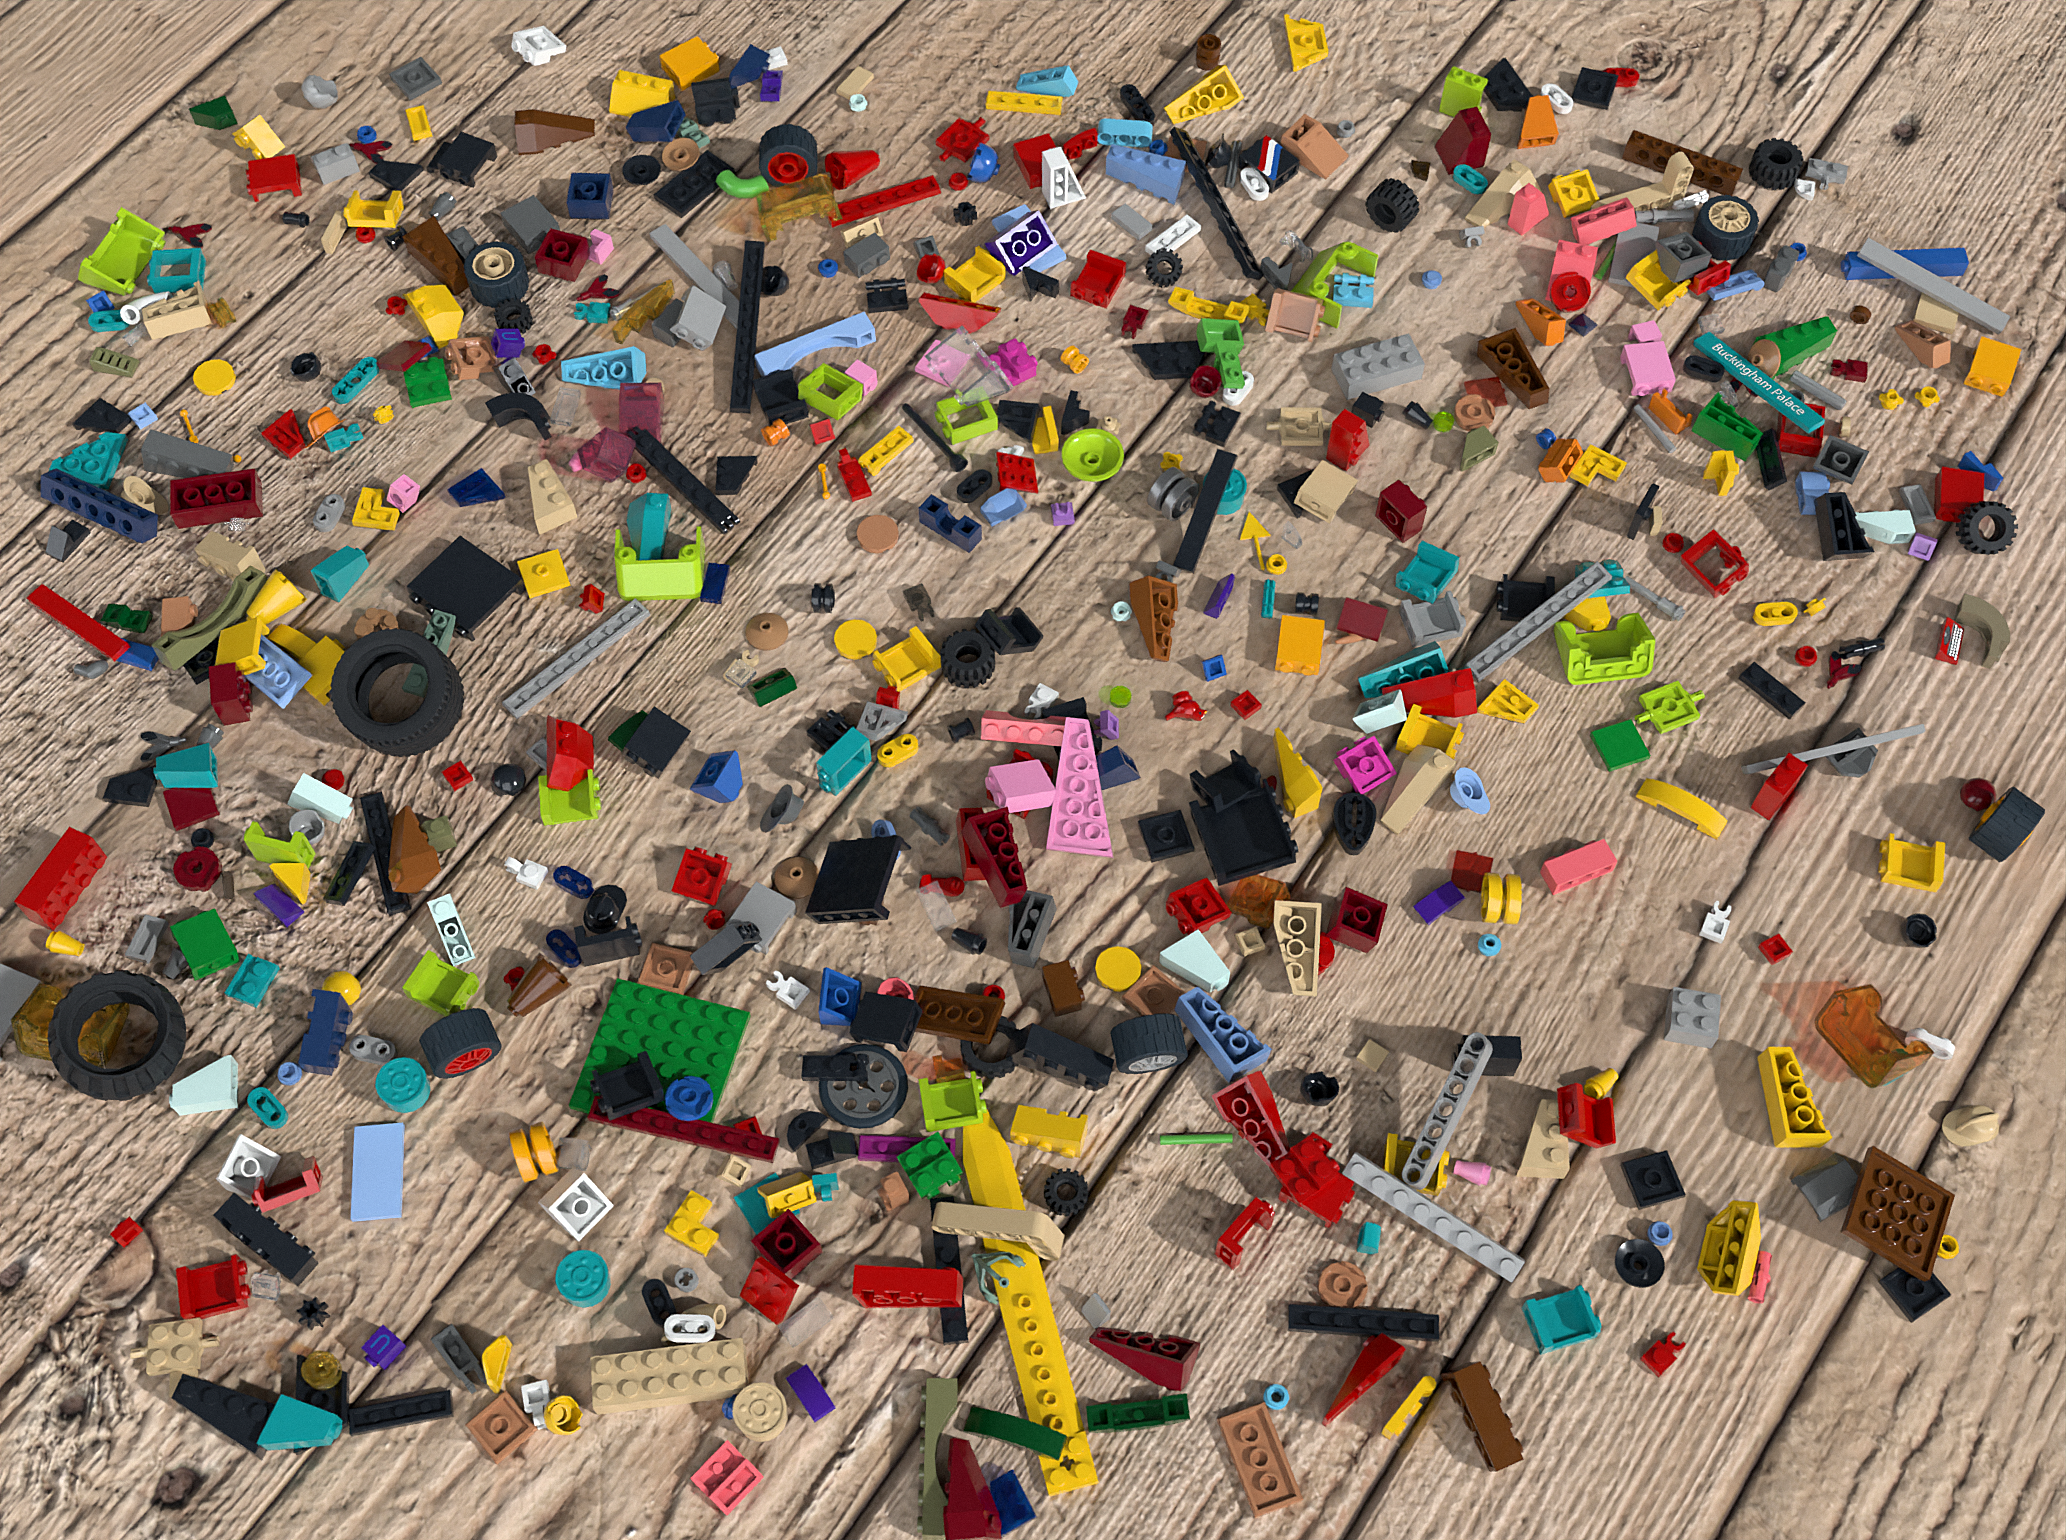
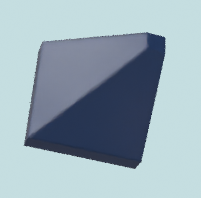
[1569,313,1598,337]

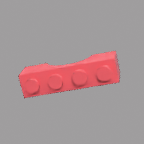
[981,710,1071,746]

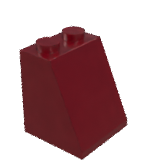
[1434,106,1492,175]

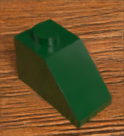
[189,95,238,130]

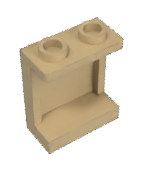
[1294,460,1358,524]

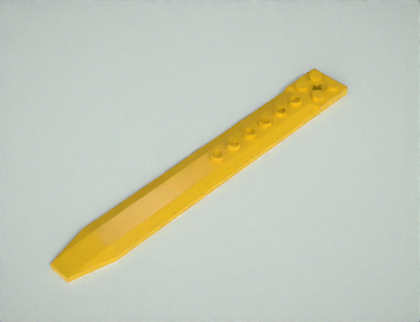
[963,1110,1098,1497]

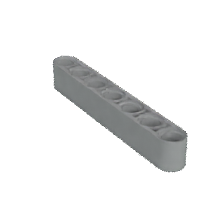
[1402,1032,1493,1190]

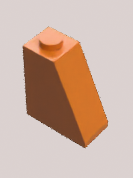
[1517,95,1559,149]

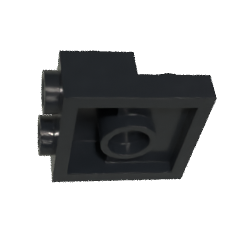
[691,77,736,127]

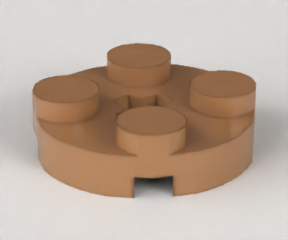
[354,608,399,639]

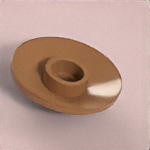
[662,138,700,171]
[1747,339,1781,378]
[745,613,789,651]
[774,857,819,899]

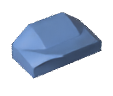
[980,489,1027,526]

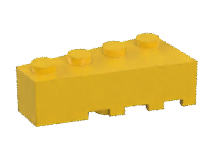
[1757,1047,1832,1148]

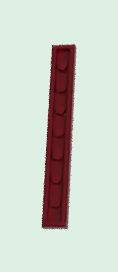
[587,1096,780,1163]

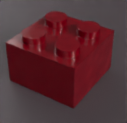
[534,228,590,282]
[1375,479,1428,543]
[209,662,253,726]
[1325,887,1388,954]
[750,1208,823,1279]

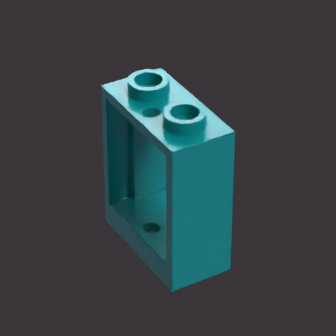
[147,248,206,294]
[816,727,872,796]

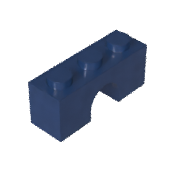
[918,494,982,553]

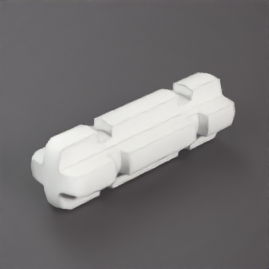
[1672,190,1709,210]

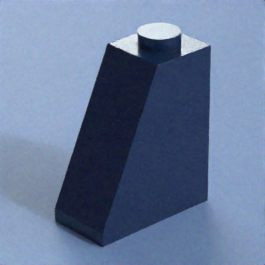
[625,100,686,142]
[1096,745,1141,790]

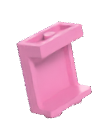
[1620,341,1676,396]

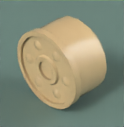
[733,1382,788,1442]

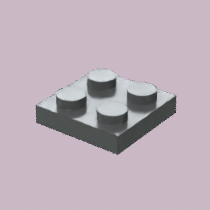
[389,57,442,101]

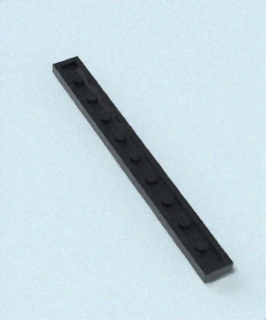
[1169,127,1264,280]
[730,240,765,414]

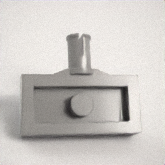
[1805,158,1848,190]

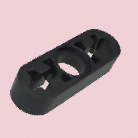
[1120,84,1155,126]

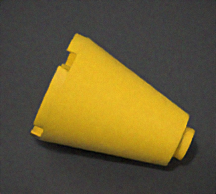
[246,569,308,625]

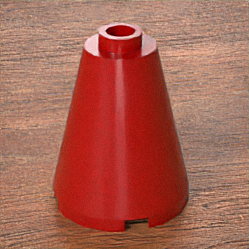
[825,150,880,190]

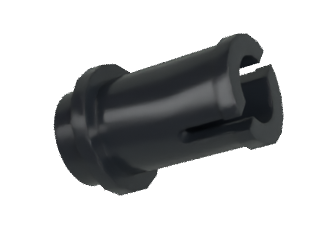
[282,212,310,228]

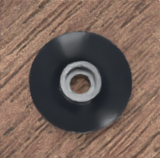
[622,155,661,185]
[1614,1239,1665,1288]

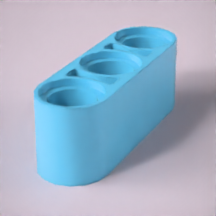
[1097,119,1153,148]

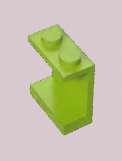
[538,769,602,826]

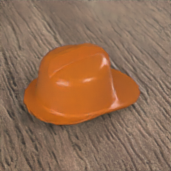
[305,406,346,448]

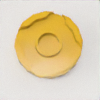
[193,359,236,396]
[834,619,877,660]
[1095,946,1141,992]

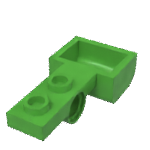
[1197,318,1245,389]

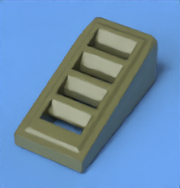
[90,347,140,378]

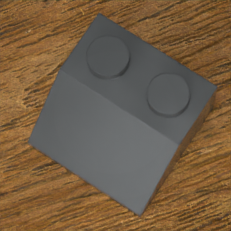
[1655,232,1712,283]
[1813,435,1869,485]

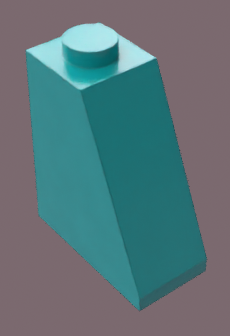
[311,545,369,603]
[153,743,218,788]
[257,1394,343,1451]

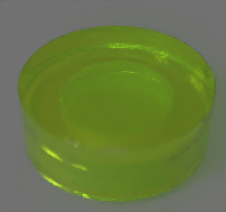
[1433,411,1454,432]
[1110,686,1132,708]

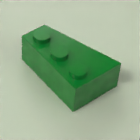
[1691,392,1763,461]

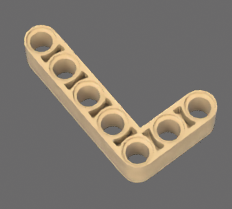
[1590,152,1694,211]
[931,1202,1064,1261]

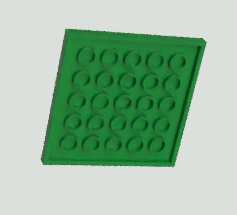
[568,978,751,1123]

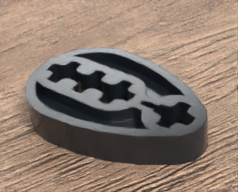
[1332,793,1376,856]

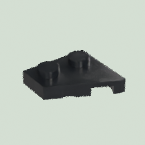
[716,456,758,495]

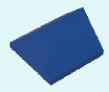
[818,967,862,1026]

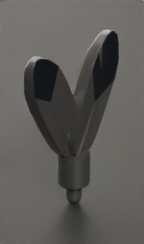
[140,731,186,762]

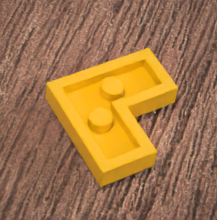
[1570,444,1627,486]
[352,487,400,531]
[664,1190,719,1257]

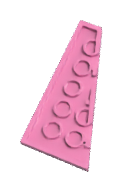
[1046,717,1114,858]

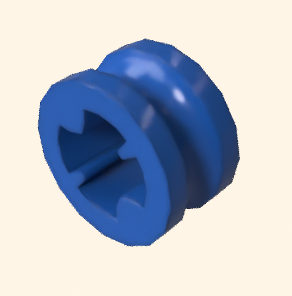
[1536,428,1556,450]

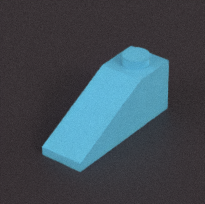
[1016,65,1078,97]

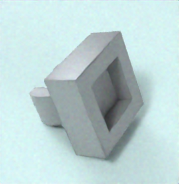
[1459,226,1485,248]

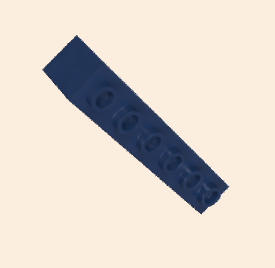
[41,468,158,544]

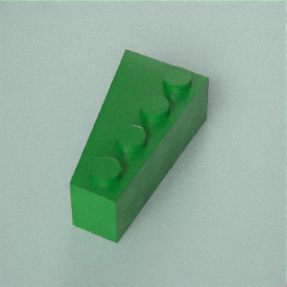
[1753,316,1838,380]

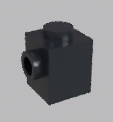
[1351,391,1385,428]

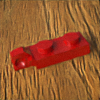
[837,448,872,502]

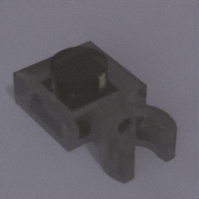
[903,583,934,622]

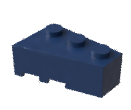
[298,989,353,1076]

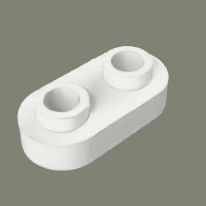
[1540,83,1573,114]
[1240,168,1269,201]
[1222,371,1254,406]
[1905,1028,1955,1060]
[664,1314,715,1343]

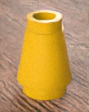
[46,931,85,957]
[1584,1068,1618,1099]

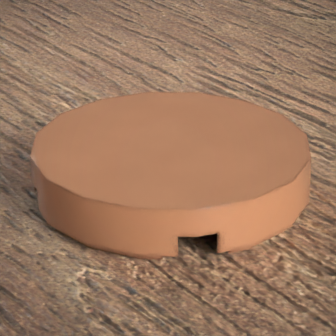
[1453,394,1495,431]
[857,515,899,554]
[1318,1261,1368,1309]

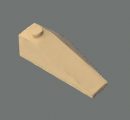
[1465,159,1542,227]
[1273,900,1322,997]

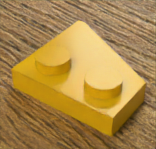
[1477,679,1539,724]

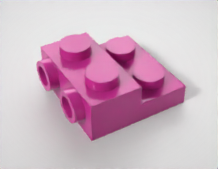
[981,338,1038,392]
[1333,736,1397,794]

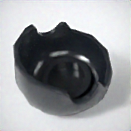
[290,352,322,382]
[491,763,526,797]
[1900,913,1937,948]
[1300,1071,1340,1107]

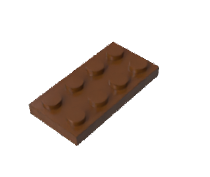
[914,985,1006,1045]

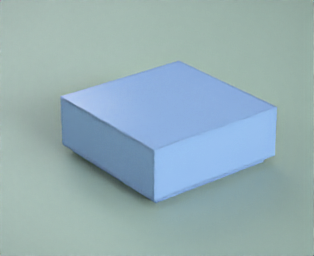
[128,403,158,430]

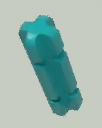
[1261,579,1276,619]

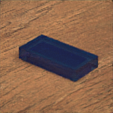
[700,562,730,604]

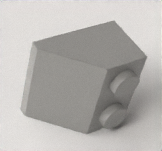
[310,143,360,185]

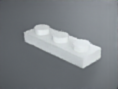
[1145,215,1201,255]

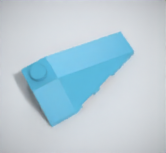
[561,346,647,390]

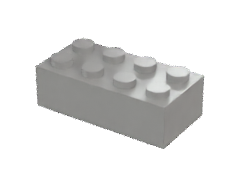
[1331,333,1425,400]

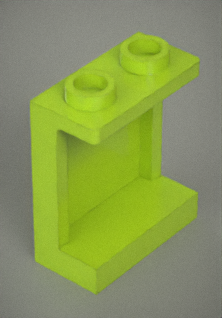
[1439,67,1488,117]
[244,821,316,869]
[402,950,480,1016]
[918,1071,987,1132]

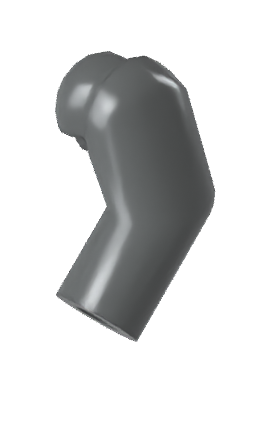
[74,660,109,679]

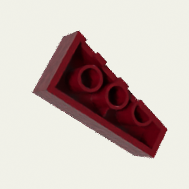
[961,806,1028,908]

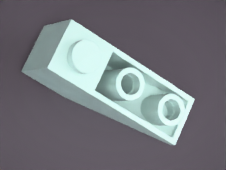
[1855,510,1916,544]
[427,894,475,967]

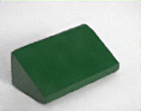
[747,668,797,707]

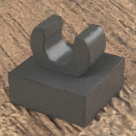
[1156,560,1182,583]

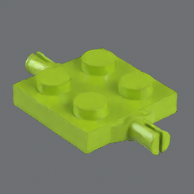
[1634,681,1705,734]

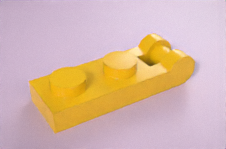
[858,426,914,476]
[1381,1376,1436,1439]

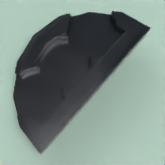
[787,1111,828,1153]

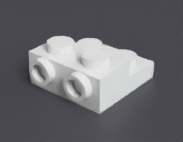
[512,26,566,66]

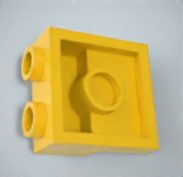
[1548,169,1599,218]

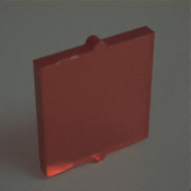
[1464,377,1508,407]
[1451,850,1493,893]

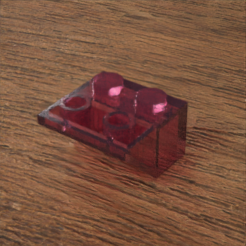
[577,427,636,483]

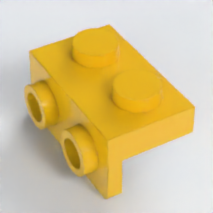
[1703,450,1739,496]

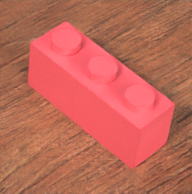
[1571,197,1637,245]
[1540,839,1617,895]

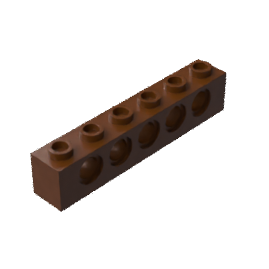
[1622,130,1743,196]

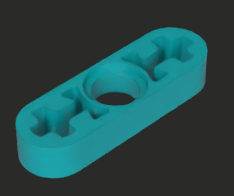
[332,357,380,404]

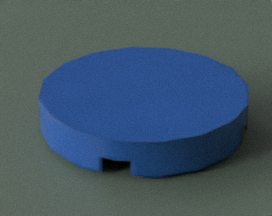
[665,1076,714,1121]

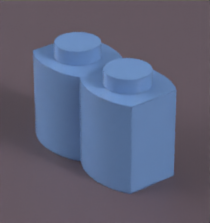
[1795,472,1830,515]

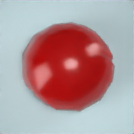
[916,253,946,284]

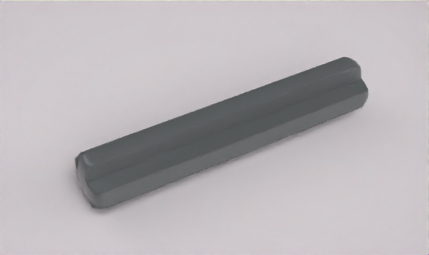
[1224,140,1242,188]

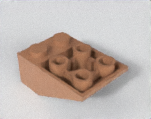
[1281,114,1349,180]

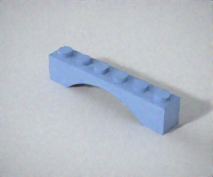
[755,312,876,376]

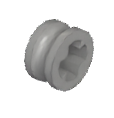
[675,1268,699,1292]

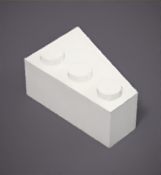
[1042,146,1086,209]

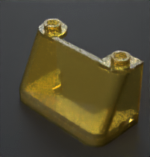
[756,174,842,242]
[11,983,130,1068]

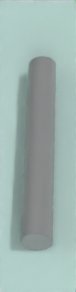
[1634,404,1676,453]

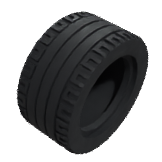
[330,628,464,757]

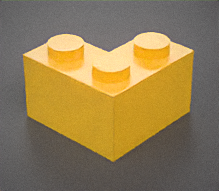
[232,115,285,159]

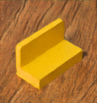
[1032,406,1059,454]
[757,1172,817,1219]

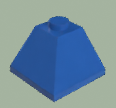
[690,750,743,803]

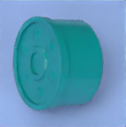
[1203,468,1247,515]
[375,1057,431,1113]
[555,1250,611,1308]

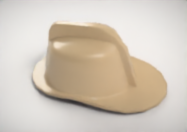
[120,476,169,515]
[1942,1105,1999,1147]

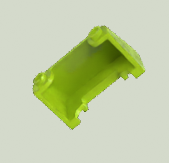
[78,207,166,296]
[1554,613,1656,685]

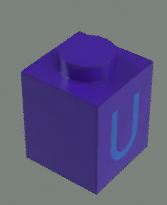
[491,329,525,358]
[361,1325,406,1370]

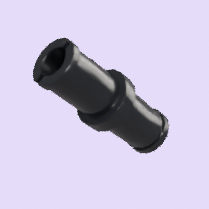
[1839,637,1885,660]

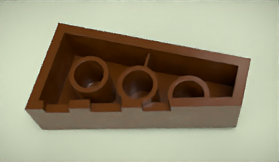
[403,216,469,296]
[1477,328,1550,409]
[1440,1361,1524,1472]

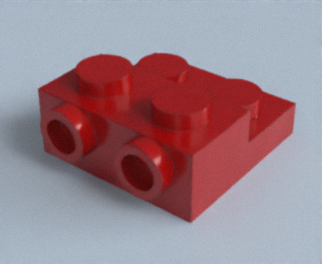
[671,846,732,906]
[1166,877,1232,935]
[1269,1135,1340,1207]

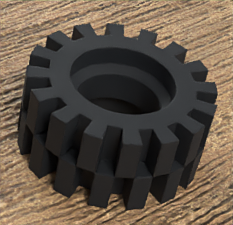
[1145,248,1183,288]
[494,298,533,334]
[1044,1168,1088,1216]

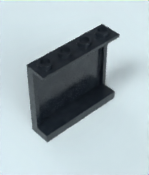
[406,536,526,642]
[1189,779,1299,886]
[805,835,911,924]

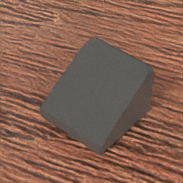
[913,235,939,260]

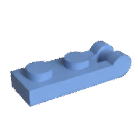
[1706,270,1764,301]

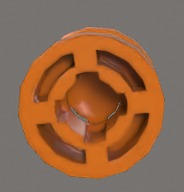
[761,418,790,446]

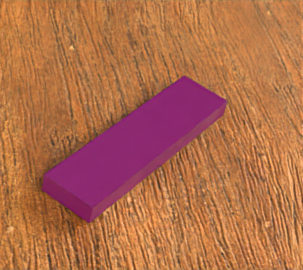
[858,1135,956,1162]

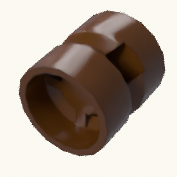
[1196,34,1221,71]

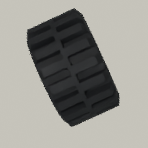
[1749,138,1803,190]
[1365,178,1420,233]
[1955,501,2018,555]
[940,629,995,689]

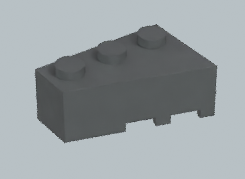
[1008,890,1057,968]

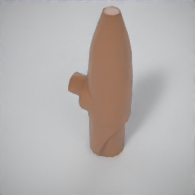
[1335,633,1366,644]

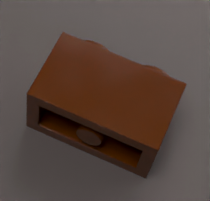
[1042,960,1085,1017]

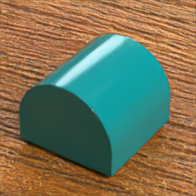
[1356,1222,1381,1254]

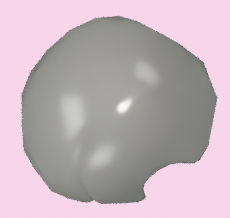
[289,809,325,845]

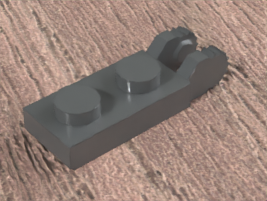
[431,1323,487,1394]

